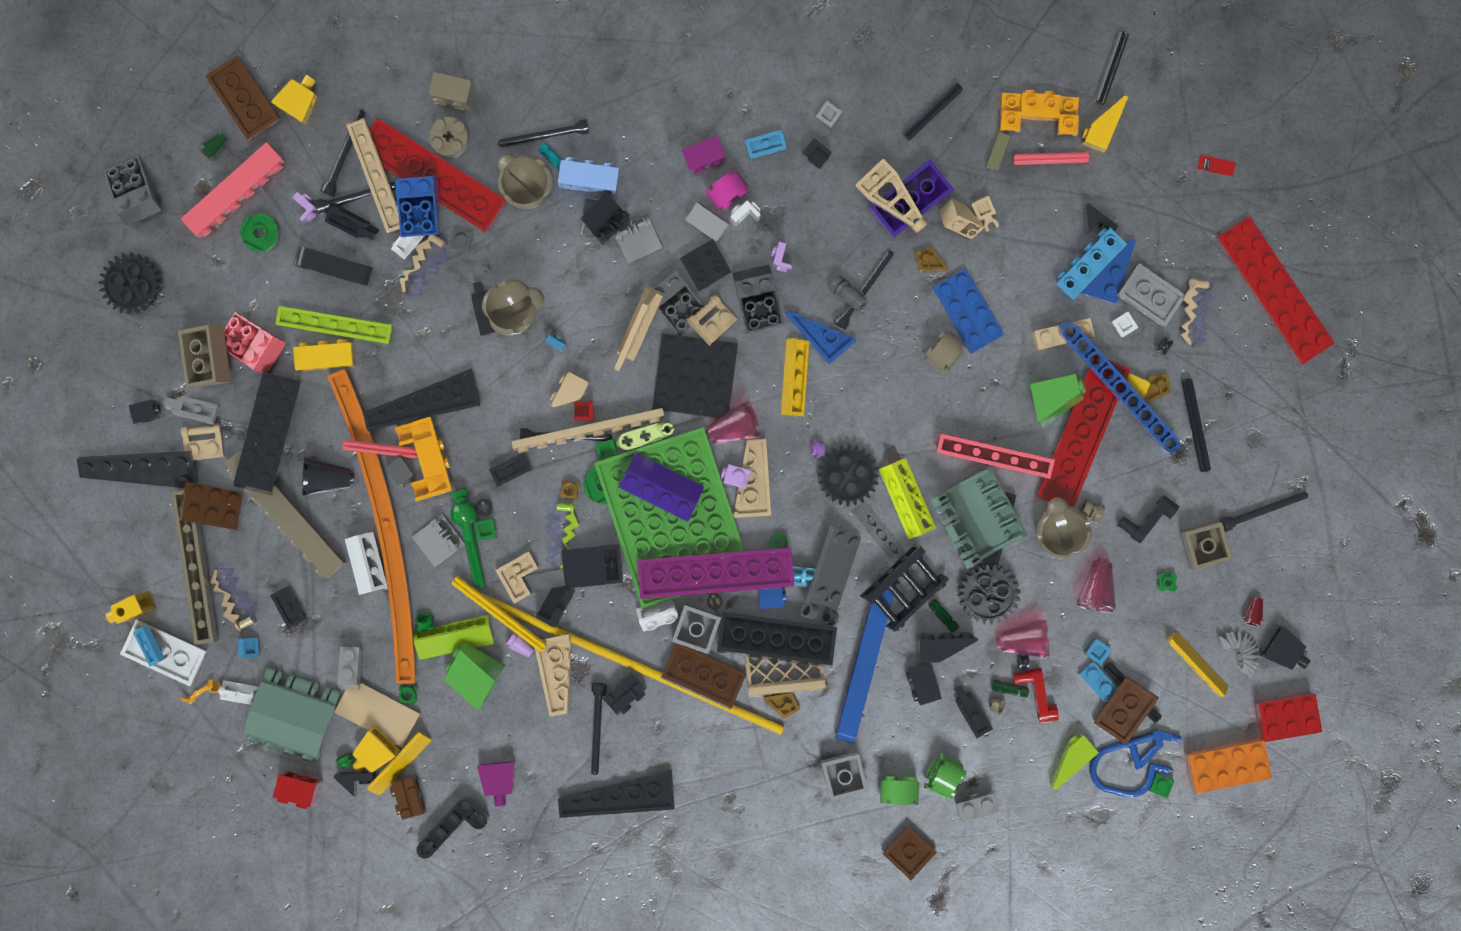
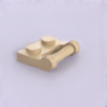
[687,295,738,346]
[181,423,225,461]

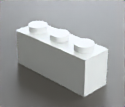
[345,532,387,595]

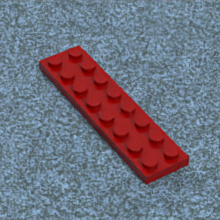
[370,118,507,233]
[1217,216,1335,365]
[1037,354,1131,507]

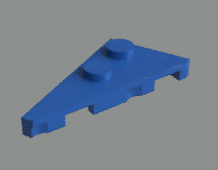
[1081,239,1136,305]
[785,311,857,365]

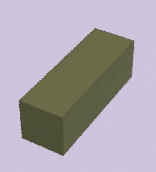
[986,132,1010,171]

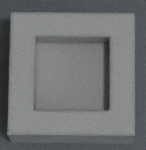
[816,101,842,128]

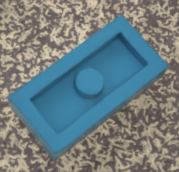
[745,130,787,160]
[133,625,165,667]
[1079,661,1117,703]

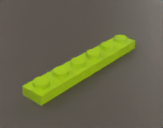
[275,306,393,344]

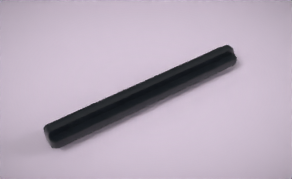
[1182,378,1211,472]

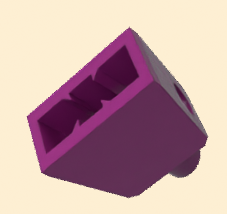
[477,761,516,806]

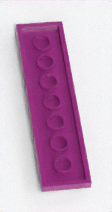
[637,548,795,599]

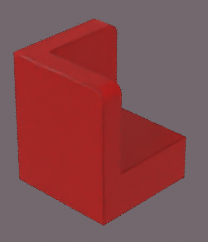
[574,401,594,421]

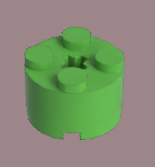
[924,754,966,799]
[880,776,919,805]

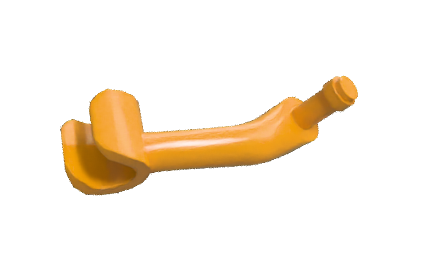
[180,679,220,704]

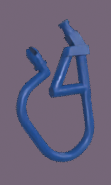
[1090,729,1181,798]

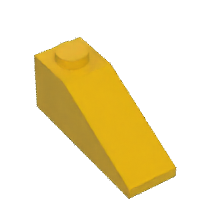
[1081,96,1128,153]

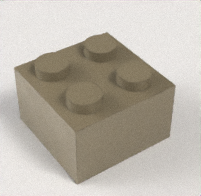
[428,72,476,111]
[1181,522,1232,570]

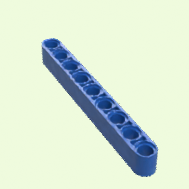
[1058,321,1180,452]
[835,574,898,743]

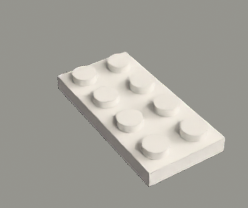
[120,619,207,686]

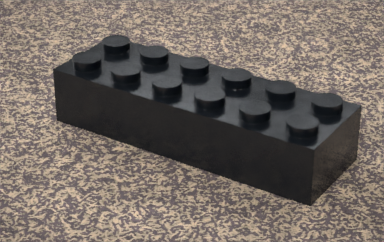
[233,372,301,495]
[717,612,837,668]

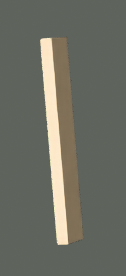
[346,118,400,234]

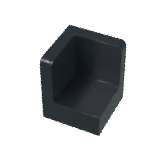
[802,139,832,169]

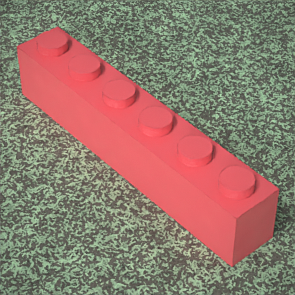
[181,142,285,238]
[937,433,1055,479]

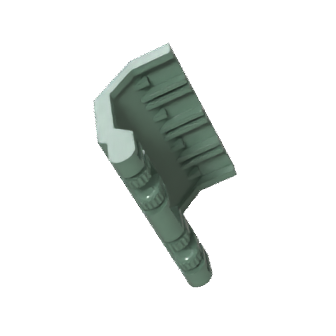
[930,467,1027,569]
[244,667,341,762]

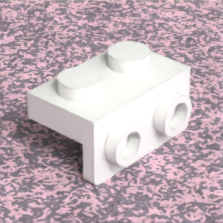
[730,201,761,226]
[636,599,680,632]

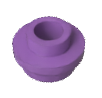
[810,439,825,459]

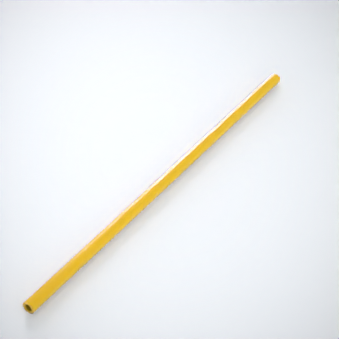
[465,591,785,735]

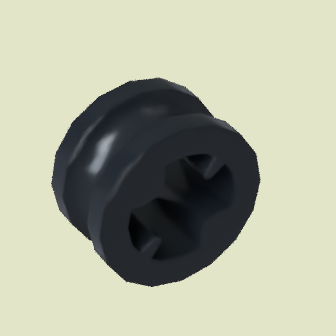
[1156,336,1174,356]
[475,499,493,516]
[1018,654,1029,671]

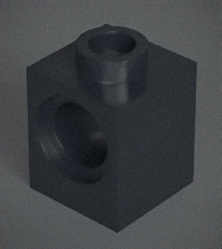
[128,400,161,425]

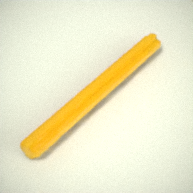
[452,576,547,652]

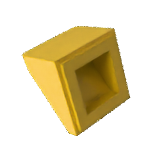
[1126,373,1150,400]

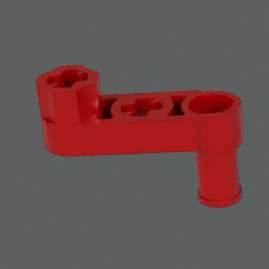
[1013,668,1059,723]

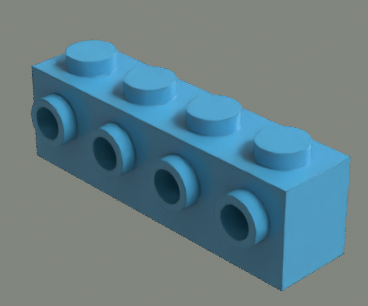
[1057,227,1128,300]

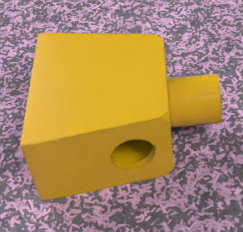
[272,75,317,125]
[106,591,156,624]
[352,725,400,772]

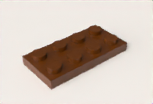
[205,55,280,141]
[661,643,747,710]

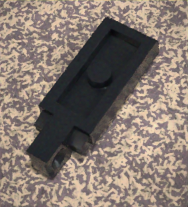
[325,203,379,240]
[471,281,497,336]
[954,686,993,738]

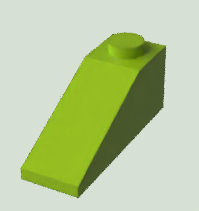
[1050,734,1099,791]

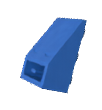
[395,176,440,237]

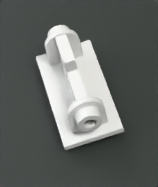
[391,235,425,260]
[219,680,259,705]

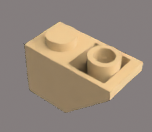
[939,199,985,239]
[550,372,590,408]

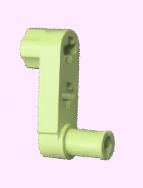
[615,423,674,451]

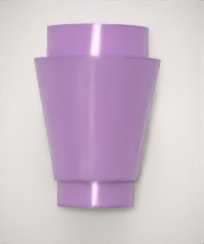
[505,632,535,658]

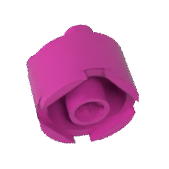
[704,167,748,210]

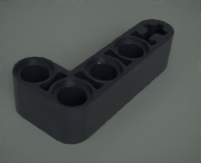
[293,246,373,286]
[416,796,489,859]

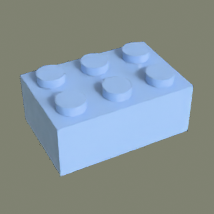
[558,157,619,195]

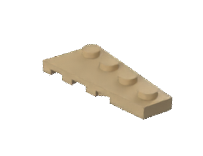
[733,439,771,518]
[535,634,571,717]

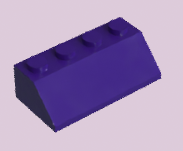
[869,159,954,238]
[618,453,704,522]

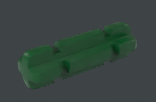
[929,599,959,633]
[991,680,1029,699]

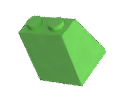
[1030,374,1086,427]
[444,642,505,710]

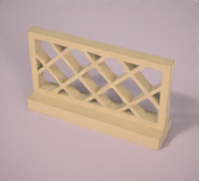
[614,286,664,371]
[745,656,826,697]

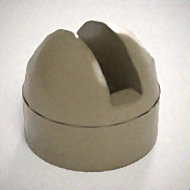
[707,594,722,610]
[989,698,1005,715]

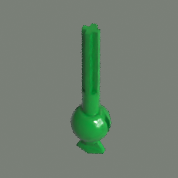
[449,489,486,588]

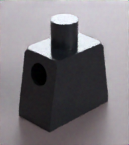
[1260,625,1311,670]

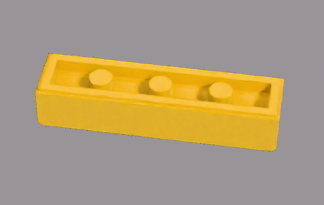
[781,338,810,416]
[1167,631,1229,697]
[367,731,431,795]

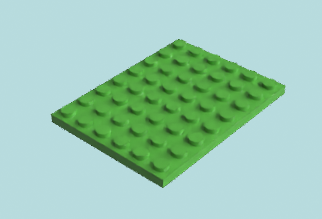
[594,427,744,609]

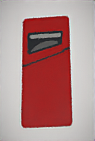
[1197,155,1236,177]

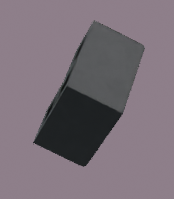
[534,586,575,628]

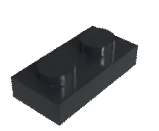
[489,453,532,487]
[270,586,306,629]

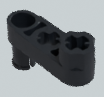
[1117,495,1180,544]

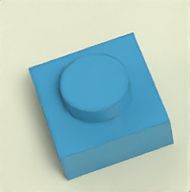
[545,334,566,352]
[238,637,259,658]
[1085,638,1112,665]

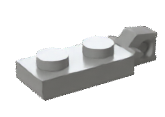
[164,396,220,425]

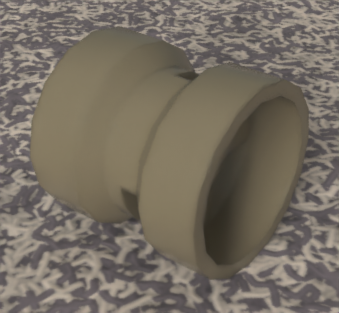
[1081,499,1105,524]

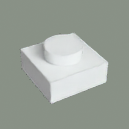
[1111,312,1138,338]

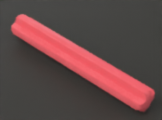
[1013,152,1090,165]
[342,439,417,458]

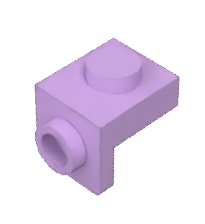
[292,192,317,223]
[771,242,792,273]
[721,464,751,489]

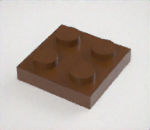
[882,825,937,880]

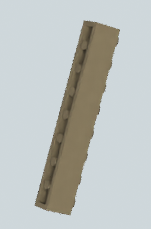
[224,448,346,578]
[171,490,219,645]

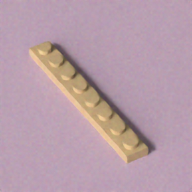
[511,408,664,453]

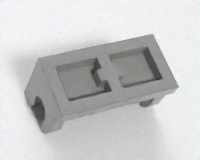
[685,202,730,242]

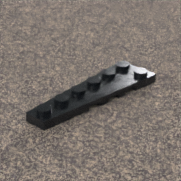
[363,369,480,432]
[77,451,197,488]
[558,771,675,818]

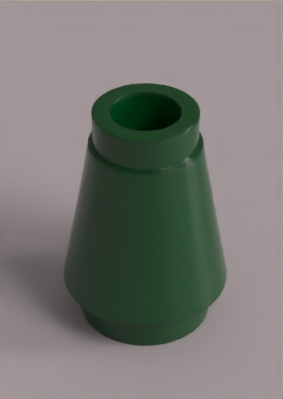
[199,132,228,160]

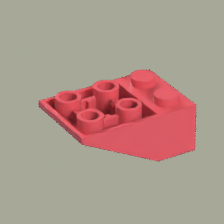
[224,312,286,373]

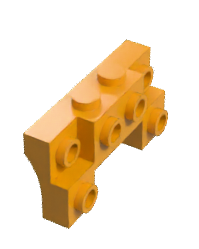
[1000,90,1079,136]
[395,417,453,501]

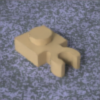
[970,195,999,232]

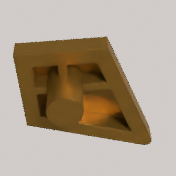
[914,246,949,271]
[1144,374,1171,404]
[763,693,800,719]

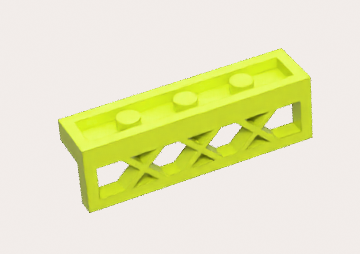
[879,458,936,539]

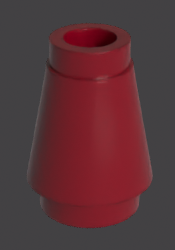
[1244,597,1264,626]

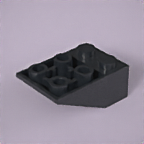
[732,264,784,333]
[561,544,623,588]
[917,632,978,663]

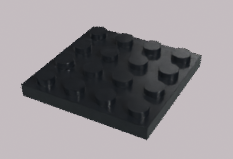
[652,333,738,419]

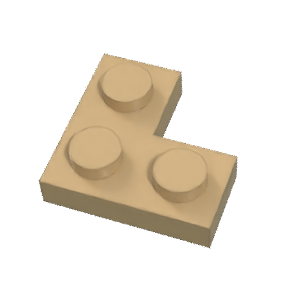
[495,551,539,603]

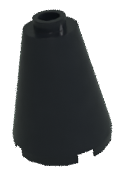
[302,457,354,496]

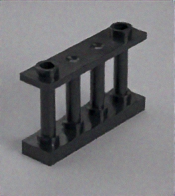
[860,543,949,632]

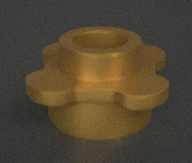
[559,480,580,500]

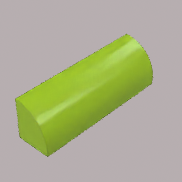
[414,615,494,660]

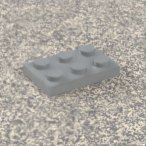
[1117,263,1185,328]

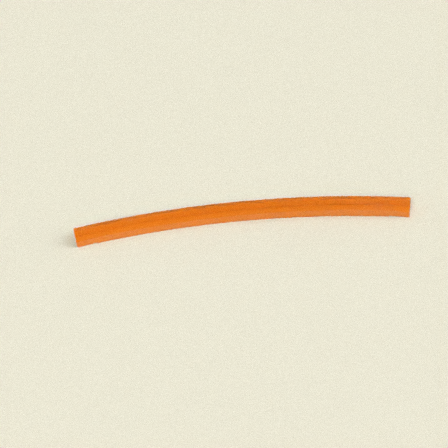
[327,369,416,684]

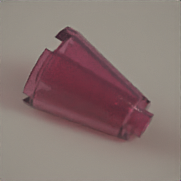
[705,401,761,444]
[1077,558,1116,612]
[996,620,1050,658]

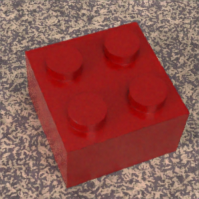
[273,770,323,809]

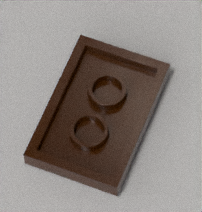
[179,482,243,531]
[1094,676,1159,745]

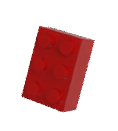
[1254,692,1322,742]

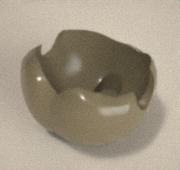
[497,153,554,209]
[482,279,544,336]
[1037,497,1092,559]

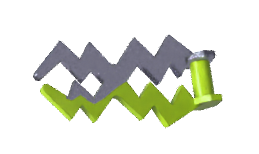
[545,502,579,570]

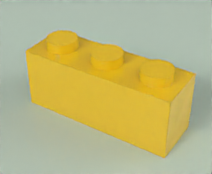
[293,339,356,371]

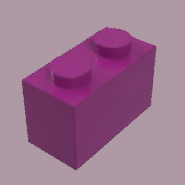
[682,136,726,175]

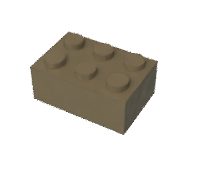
[178,325,231,388]

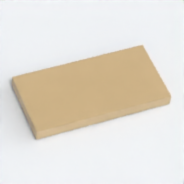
[334,682,421,748]

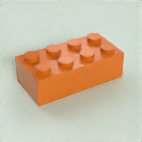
[1184,738,1272,794]

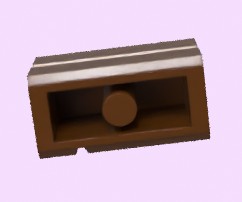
[390,775,426,820]

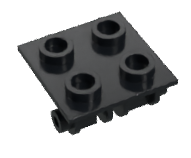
[580,191,630,245]
[680,239,732,291]

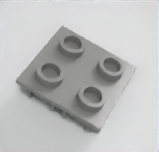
[614,213,663,264]
[412,514,465,567]

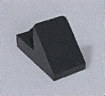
[1083,203,1118,234]
[334,771,376,797]

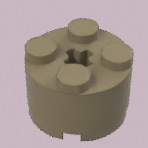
[429,117,470,159]
[925,331,968,375]

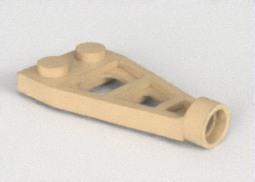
[855,159,928,233]

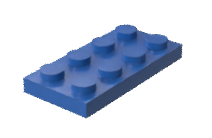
[932,268,1004,354]

